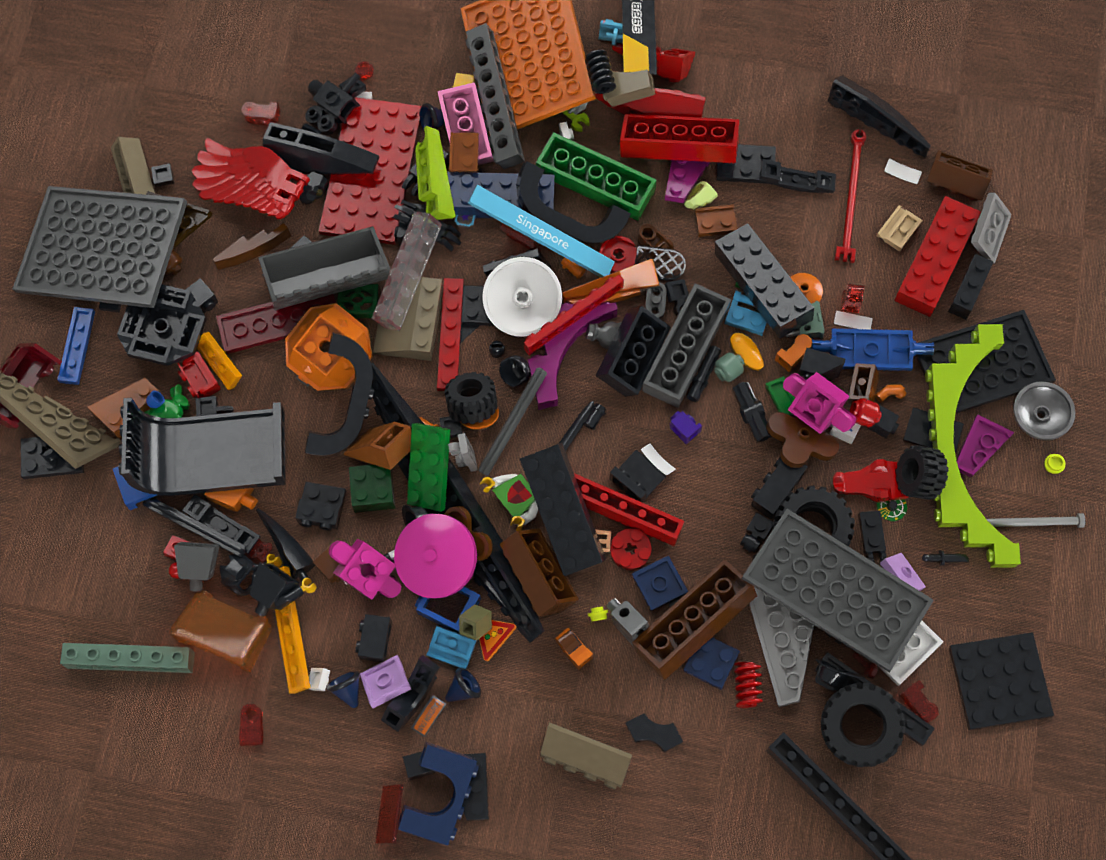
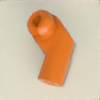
[875,384,906,403]

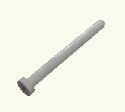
[987,513,1085,528]

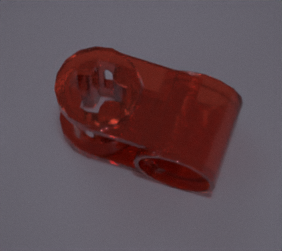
[239,703,264,746]

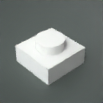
[559,122,574,140]
[309,668,330,691]

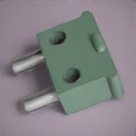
[786,301,825,339]

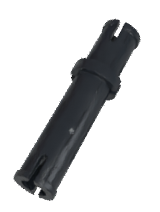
[686,345,722,402]

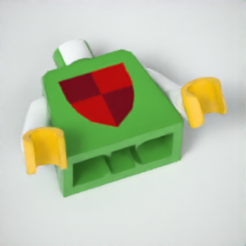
[480,474,539,531]

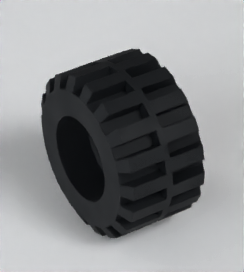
[444,372,498,424]
[896,445,948,500]

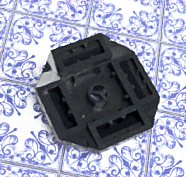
[117,284,207,366]

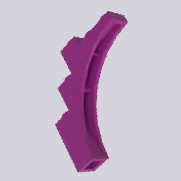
[528,302,618,410]

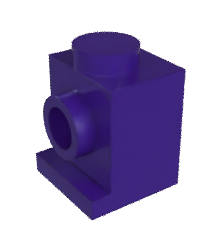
[670,411,702,444]

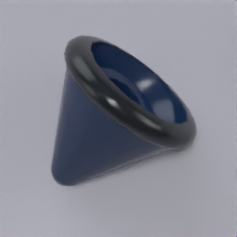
[419,103,445,132]
[445,668,481,702]
[326,671,360,708]

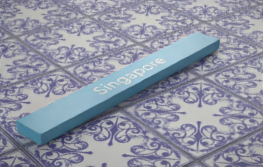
[468,185,615,278]

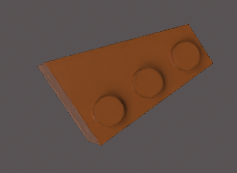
[87,378,159,440]

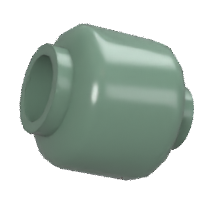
[714,352,745,382]

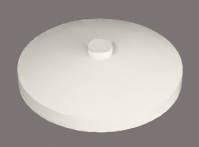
[483,257,562,337]

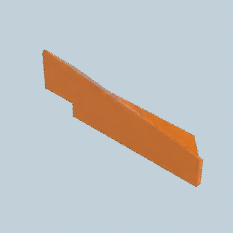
[562,259,659,304]

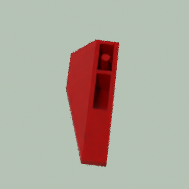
[595,88,706,118]

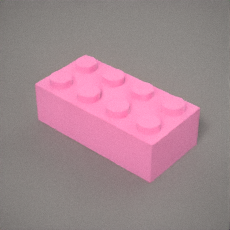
[437,83,494,165]

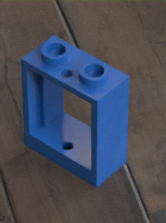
[415,587,481,634]

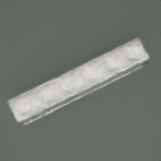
[372,211,442,331]

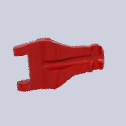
[832,459,909,503]

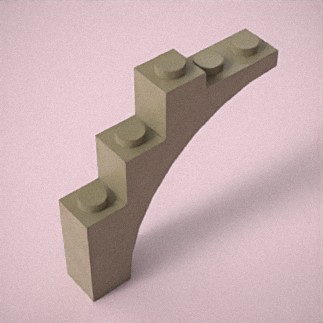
[594,69,655,107]

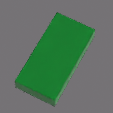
[765,376,795,416]

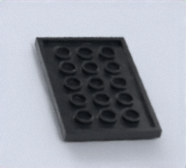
[916,310,1056,414]

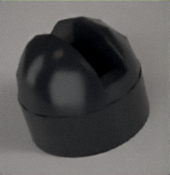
[489,340,505,358]

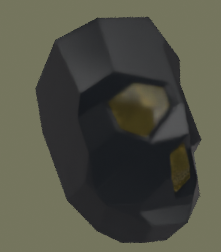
[299,172,329,204]

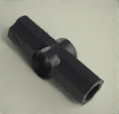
[732,382,772,443]

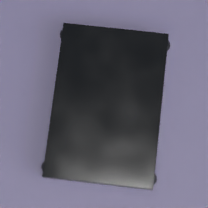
[903,407,964,453]

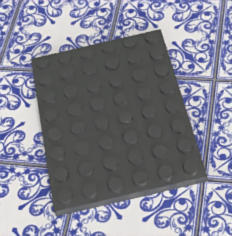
[13,186,187,308]

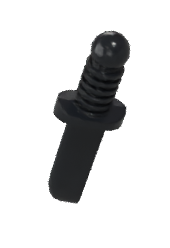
[922,550,969,566]

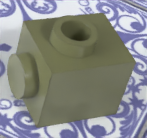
[459,604,492,641]

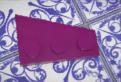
[665,160,710,203]

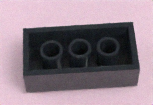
[595,306,671,397]

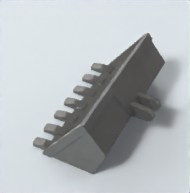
[258,226,391,310]

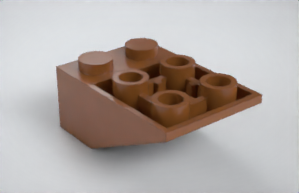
[344,422,412,470]

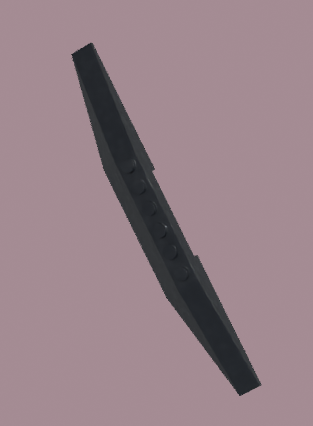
[371,363,544,643]

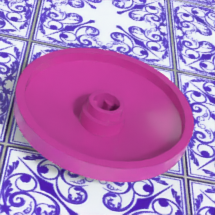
[394,514,477,598]

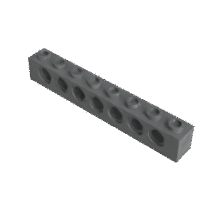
[466,23,525,169]

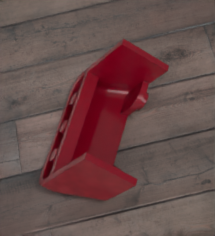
[0,343,62,429]

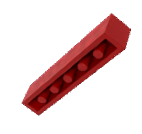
[574,473,684,547]

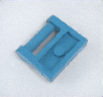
[725,290,767,336]

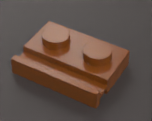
[449,132,479,173]
[695,205,737,237]

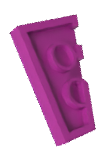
[956,414,1014,477]

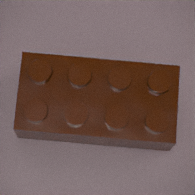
[500,529,579,617]

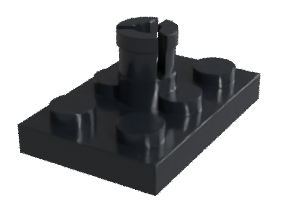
[21,437,84,479]

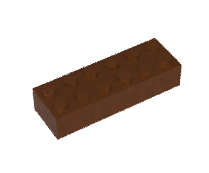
[632,559,757,680]

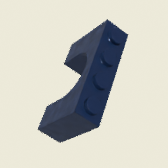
[396,742,479,846]

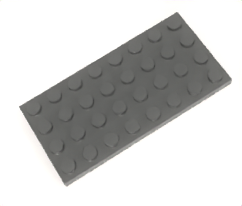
[742,509,934,672]

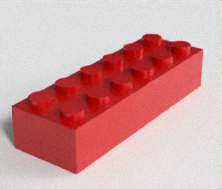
[620,114,740,163]
[894,196,981,317]

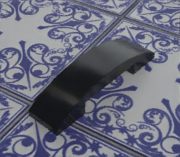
[760,159,836,193]
[182,494,261,554]

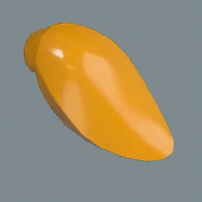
[730,333,764,371]

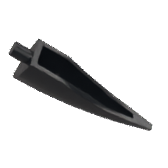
[256,508,315,582]

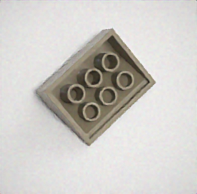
[373,277,443,361]
[540,722,632,789]

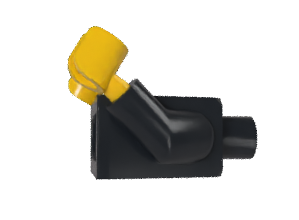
[250,554,317,616]

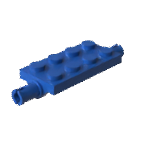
[811,329,934,371]

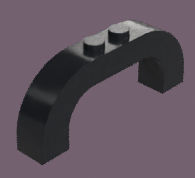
[516,161,631,244]
[305,332,374,455]

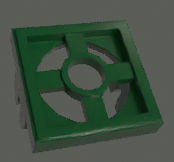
[337,284,379,319]

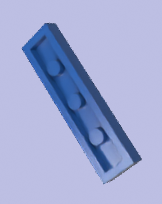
[57,307,95,385]

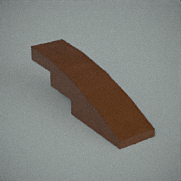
[212,223,291,270]

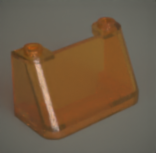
[168,590,273,673]

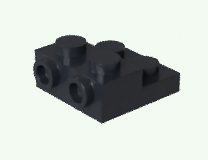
[295,482,346,531]

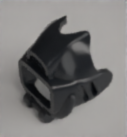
[219,555,258,596]

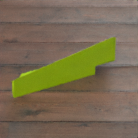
[415,126,455,220]

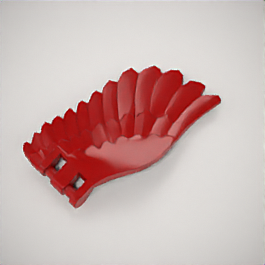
[192,138,310,219]

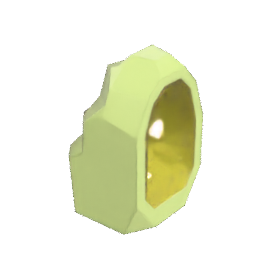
[684,181,718,210]

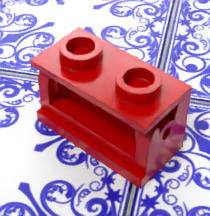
[177,351,221,398]

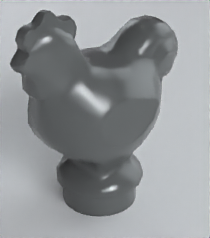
[586,322,622,350]

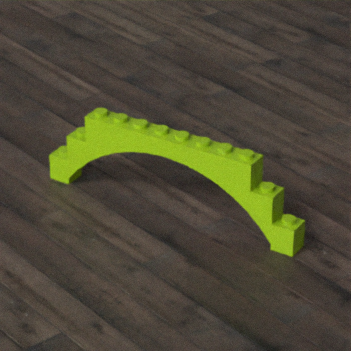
[925,324,1021,568]

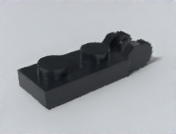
[859,511,886,567]

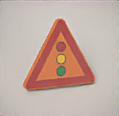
[479,620,516,661]

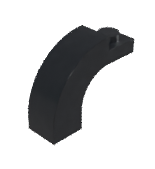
[381,655,440,732]

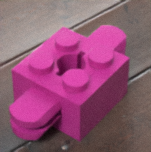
[783,372,856,434]
[329,539,401,599]

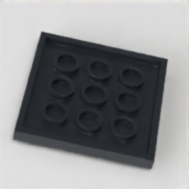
[949,632,1054,730]

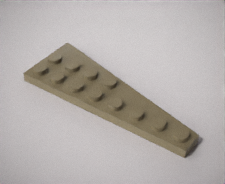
[0,371,121,469]

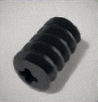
[585,50,616,94]

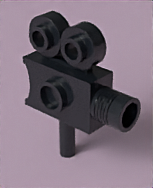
[305,72,361,135]

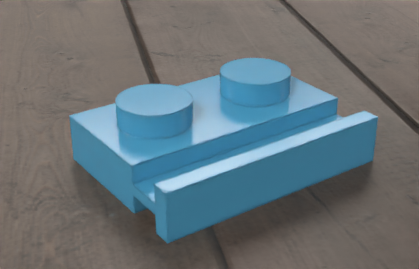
[426,626,476,669]

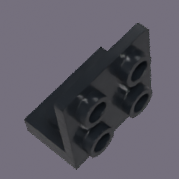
[609,450,666,503]

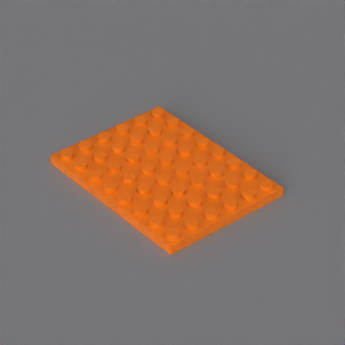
[460,0,596,137]

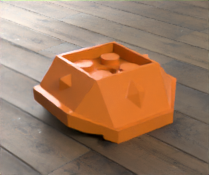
[285,303,373,391]

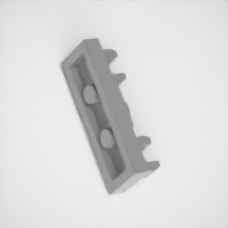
[448,433,478,472]

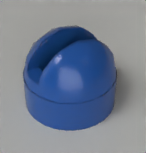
[146,391,165,408]

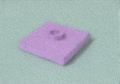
[880,553,926,591]
[360,655,411,708]

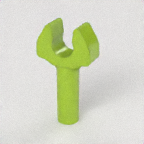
[562,110,589,132]

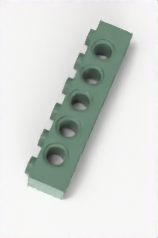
[60,643,195,673]

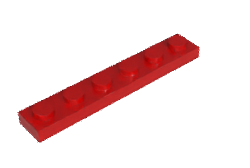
[524,275,624,355]
[437,278,464,391]

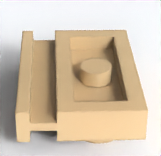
[876,205,923,252]

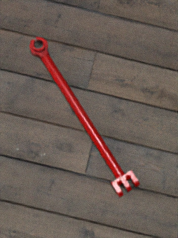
[834,129,867,263]

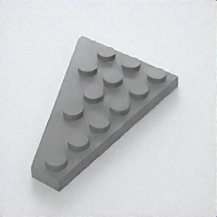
[749,587,814,707]

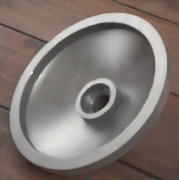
[1013,382,1075,440]

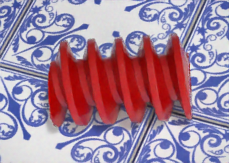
[734,662,763,708]

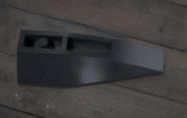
[828,75,931,158]
[263,122,380,174]

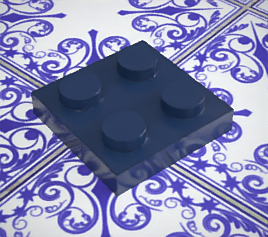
[632,555,688,612]
[683,638,740,690]

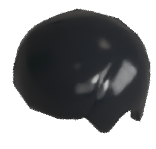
[499,355,530,387]

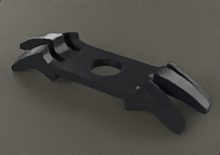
[393,200,462,252]

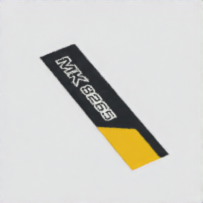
[622,0,657,74]

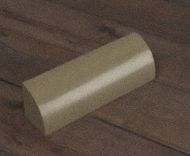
[111,137,155,195]

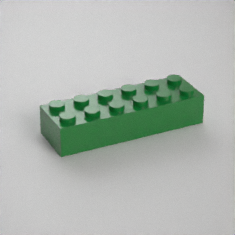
[536,132,657,221]

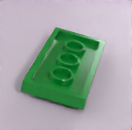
[407,423,450,511]

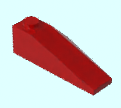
[612,43,695,82]

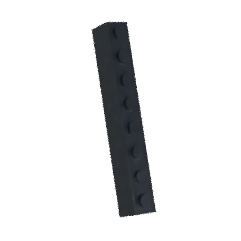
[766,732,912,860]

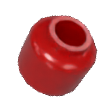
[849,398,882,427]

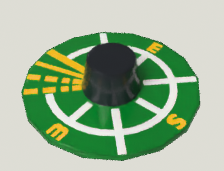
[877,499,907,521]

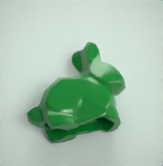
[144,384,190,418]

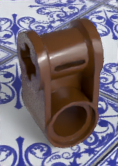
[638,224,674,261]

